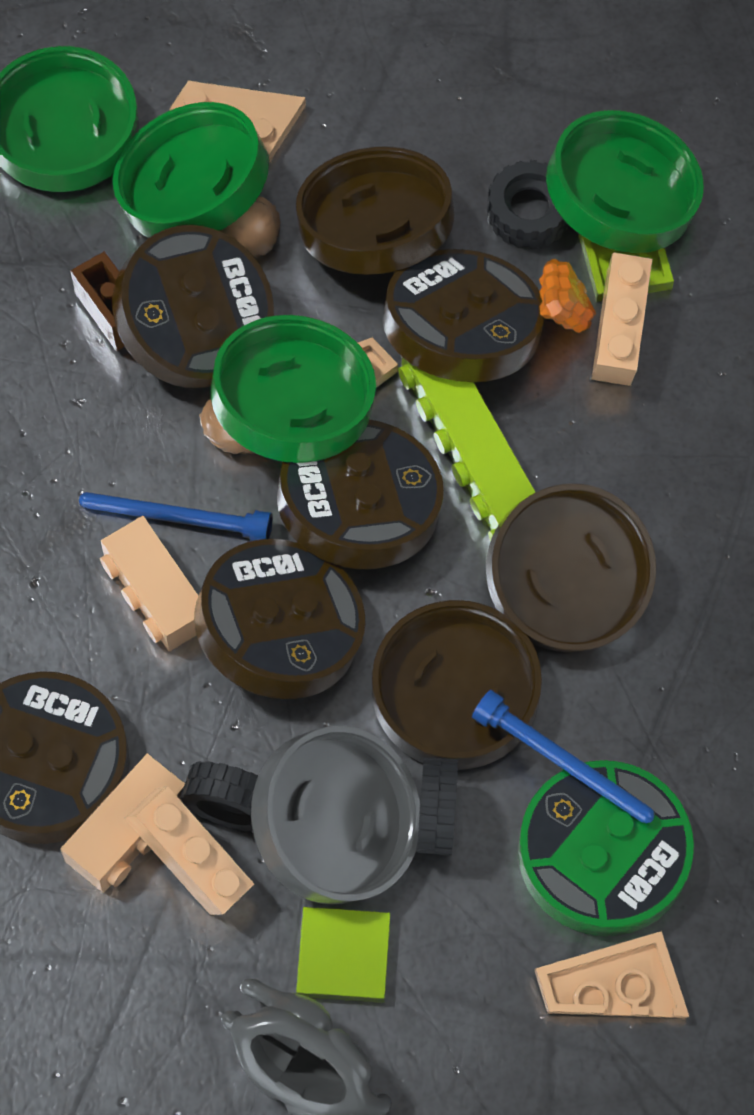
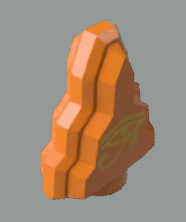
[539,258,596,333]

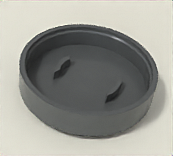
[251,726,420,904]

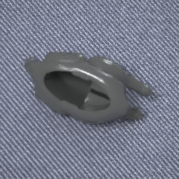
[221,979,392,1115]

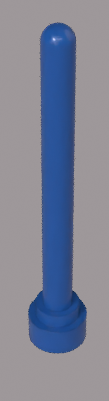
[79,492,273,541]
[472,689,655,823]

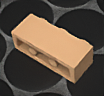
[591,253,652,386]
[100,516,198,652]
[61,753,185,894]
[124,786,254,915]

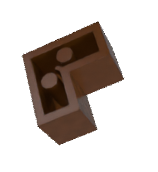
[70,251,125,351]

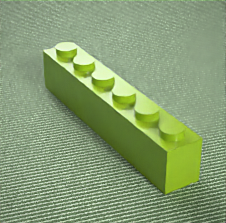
[398,357,536,541]

